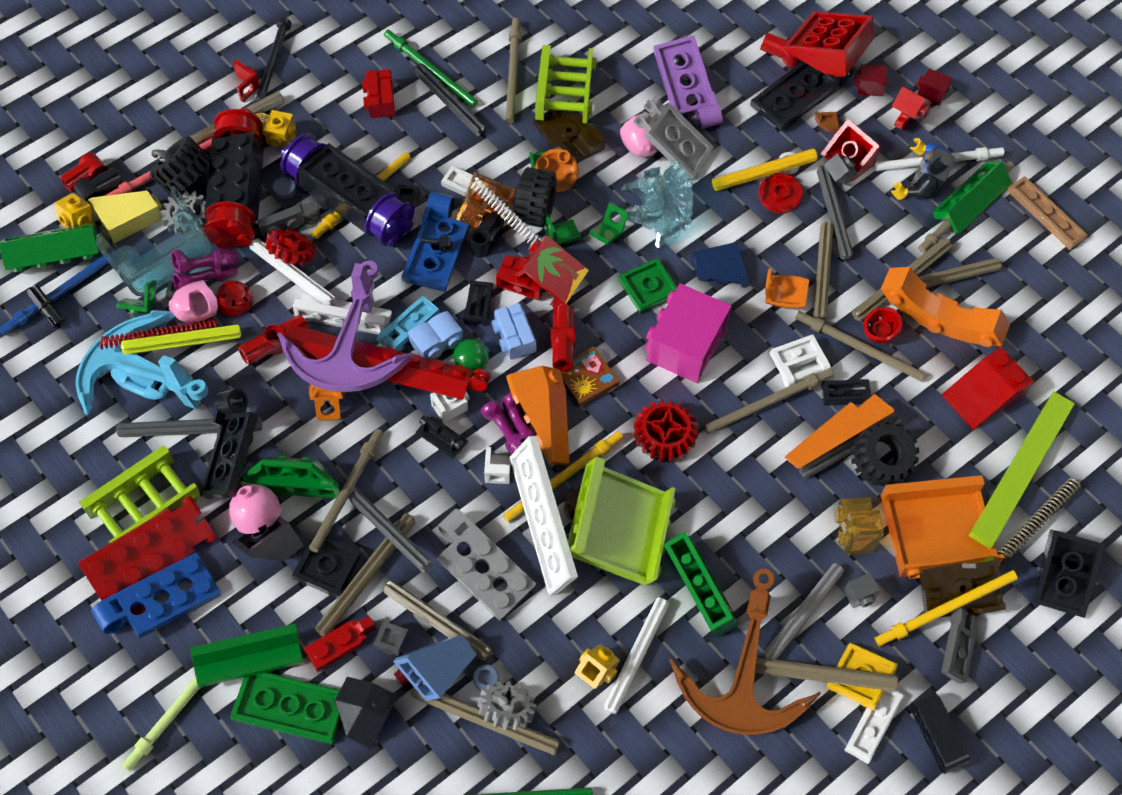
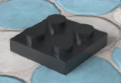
[292,533,361,598]

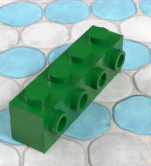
[0,223,101,272]

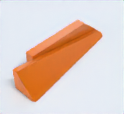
[785,394,894,468]

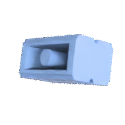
[492,303,536,360]

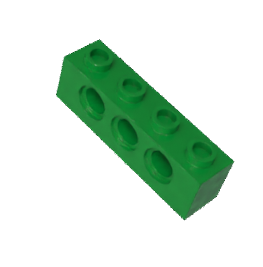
[664,531,740,637]

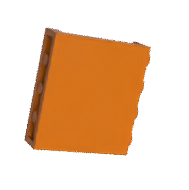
[881,475,1004,579]

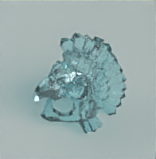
[621,160,694,249]

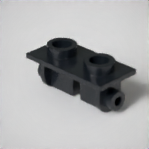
[415,415,468,459]

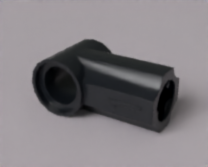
[74,167,123,203]
[470,211,505,258]

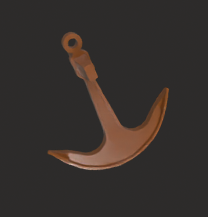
[669,569,821,735]

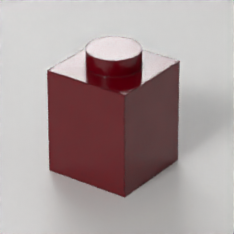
[853,64,887,96]
[916,68,952,106]

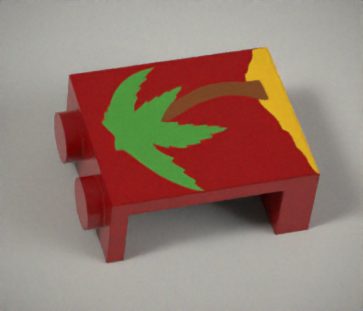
[514,235,589,308]

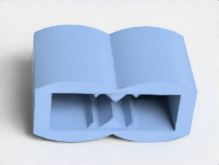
[408,311,463,360]

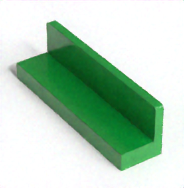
[932,161,1012,234]
[190,624,303,688]

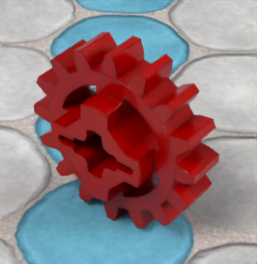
[265,229,316,265]

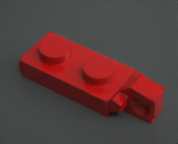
[304,616,376,672]

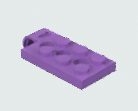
[653,35,723,129]

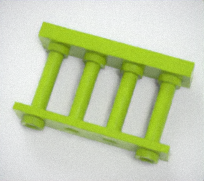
[535,45,597,123]
[79,445,201,543]

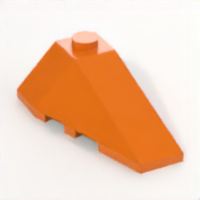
[506,366,569,466]

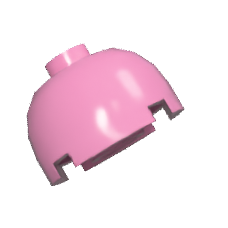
[229,484,282,534]

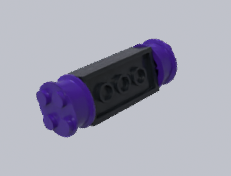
[281,133,414,247]

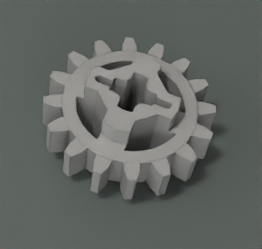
[161,190,207,237]
[477,681,536,730]

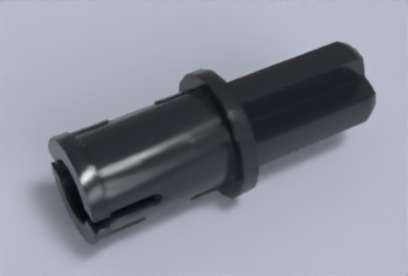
[27,284,65,328]

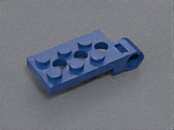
[401,191,470,292]
[91,552,221,639]

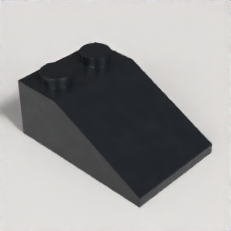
[1033,529,1106,618]

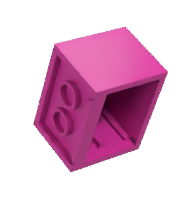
[645,283,731,383]

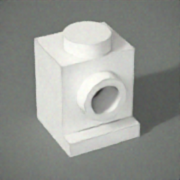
[430,392,469,423]

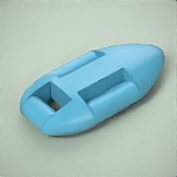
[109,369,169,400]

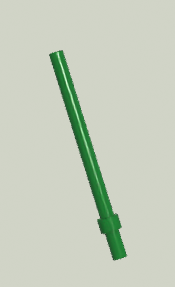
[384,29,478,107]

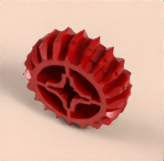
[633,399,699,463]

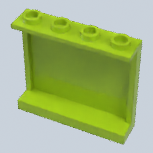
[568,456,676,585]

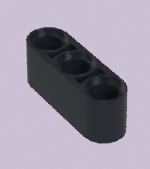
[910,693,970,774]

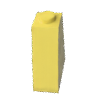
[88,191,163,243]

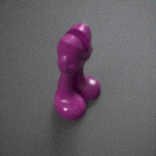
[171,249,239,291]
[481,392,542,454]

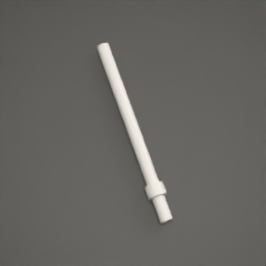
[874,147,1004,171]

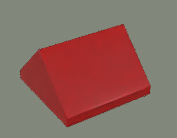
[821,119,881,181]

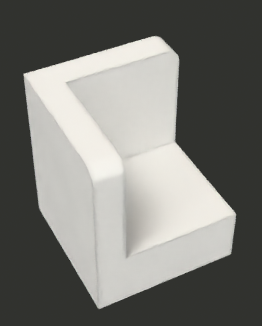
[484,447,511,484]

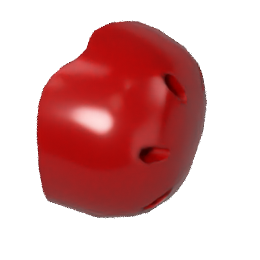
[215,281,253,317]
[863,307,902,344]

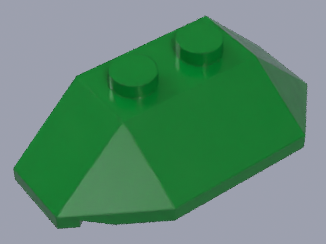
[239,455,341,499]

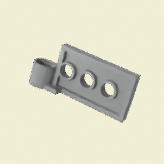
[437,509,536,621]

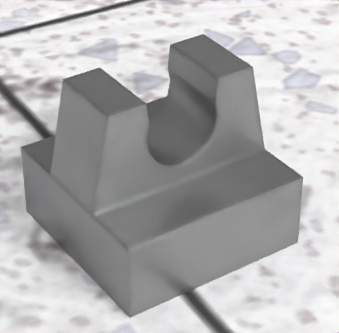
[373,621,408,656]

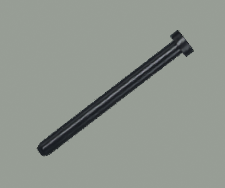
[256,17,292,102]

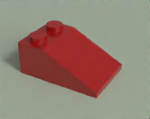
[941,347,1034,430]

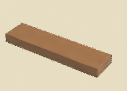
[1007,176,1088,250]

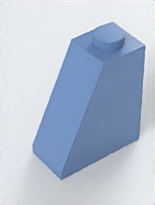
[393,635,477,701]

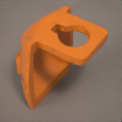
[765,268,809,308]
[309,384,346,421]

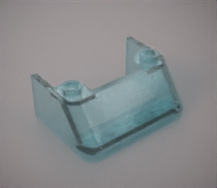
[96,186,212,296]

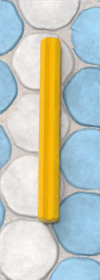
[712,148,818,191]

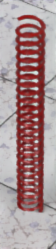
[99,319,218,350]

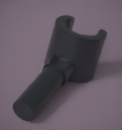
[421,235,452,253]

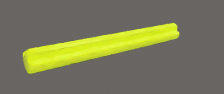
[121,325,241,355]

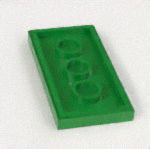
[230,672,341,745]

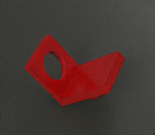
[233,60,260,103]

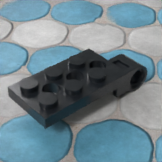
[200,389,258,499]

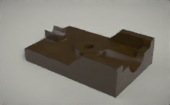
[533,100,605,163]
[919,556,1006,618]

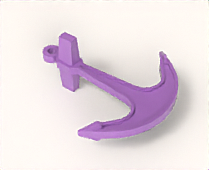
[277,261,414,392]

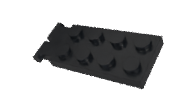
[750,61,854,131]

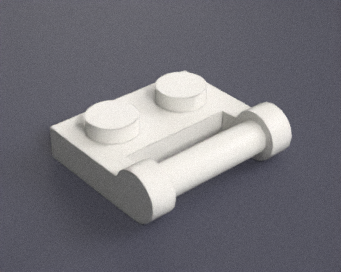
[770,334,831,387]

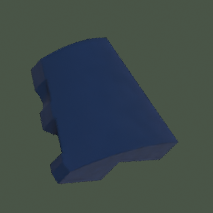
[691,242,749,288]

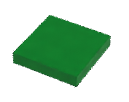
[618,258,677,314]

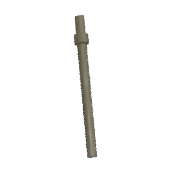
[505,18,522,124]
[795,310,926,382]
[704,368,834,434]
[309,429,384,553]

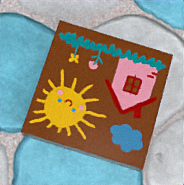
[560,346,620,407]

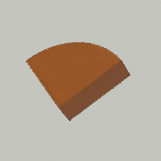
[814,112,840,133]

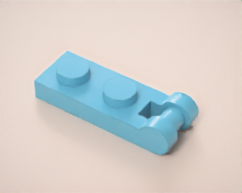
[377,295,440,352]

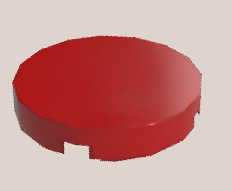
[758,173,803,213]

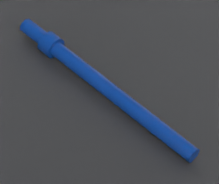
[0,248,119,336]

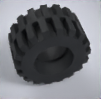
[150,137,210,196]
[514,167,557,228]
[850,420,919,486]

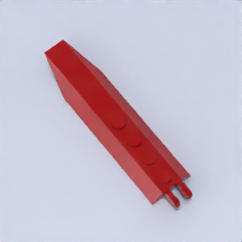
[284,325,491,400]

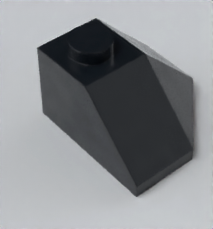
[334,677,398,749]

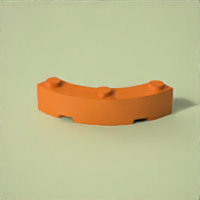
[881,267,1010,347]

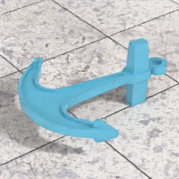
[76,310,209,415]

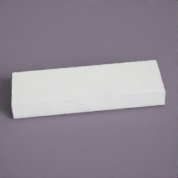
[844,690,904,764]

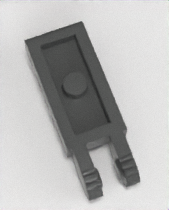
[257,201,321,240]
[941,607,977,683]

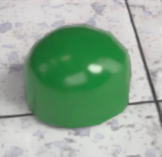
[453,339,489,370]

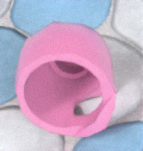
[620,114,658,157]
[169,280,218,323]

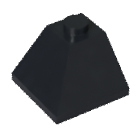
[232,516,304,561]

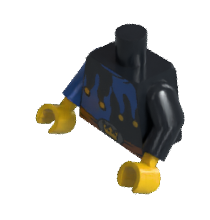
[891,138,955,200]

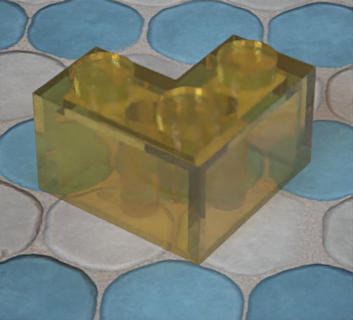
[834,497,884,555]

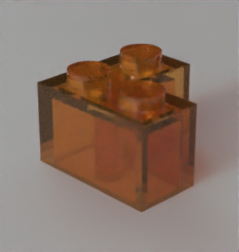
[456,171,516,228]

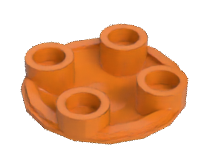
[535,149,579,193]

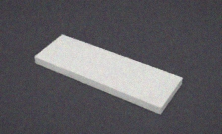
[510,436,578,595]

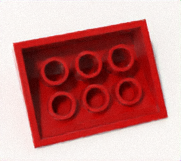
[784,11,874,77]

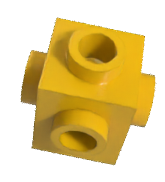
[262,110,296,147]
[55,193,93,227]
[575,644,620,689]

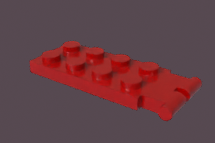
[77,495,217,601]

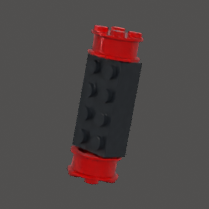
[203,108,264,250]

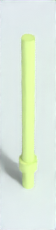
[121,677,199,772]

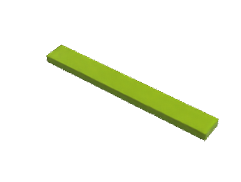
[968,391,1075,549]

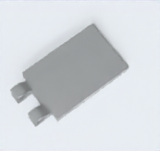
[633,96,714,180]

